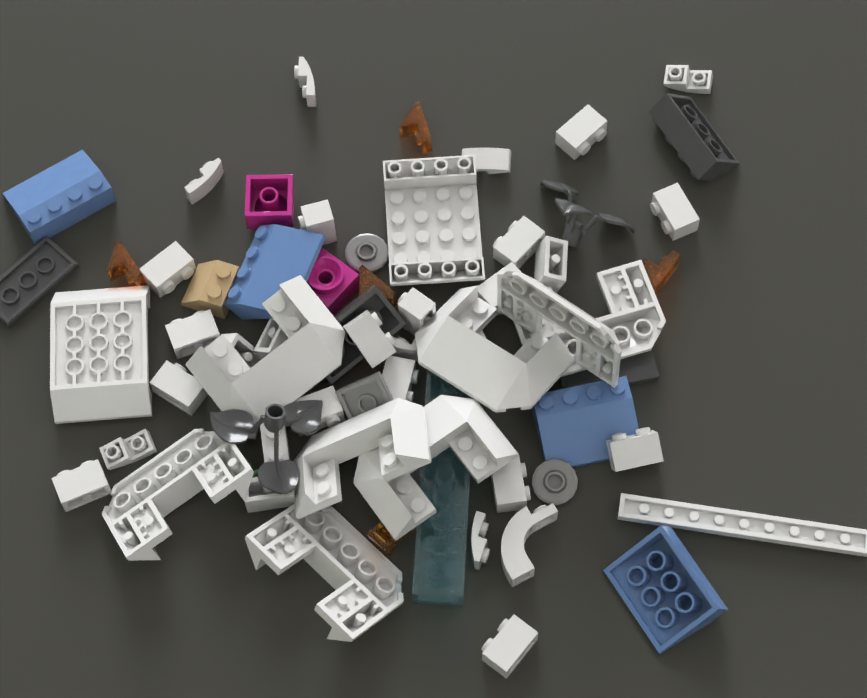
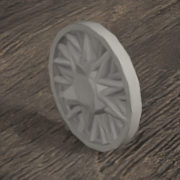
[345,233,389,274]
[532,459,578,505]

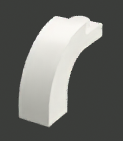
[501,503,558,588]

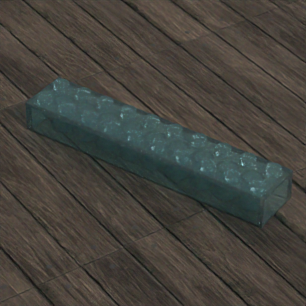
[412,370,473,606]

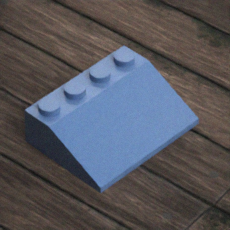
[2,149,116,245]
[224,224,326,320]
[531,376,639,468]
[603,525,728,654]

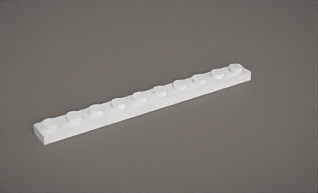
[617,493,867,557]

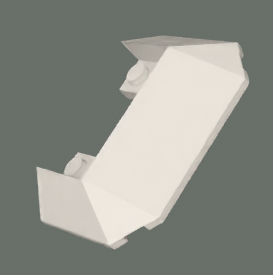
[513,260,666,377]
[497,271,622,388]
[185,275,345,424]
[415,285,575,413]
[353,395,519,541]
[293,398,431,519]
[101,429,254,561]
[245,504,404,642]

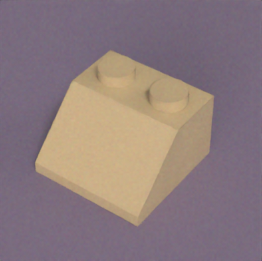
[181,260,240,319]

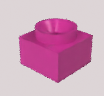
[245,174,295,229]
[307,248,360,316]

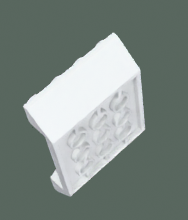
[383,155,485,286]
[50,285,152,424]

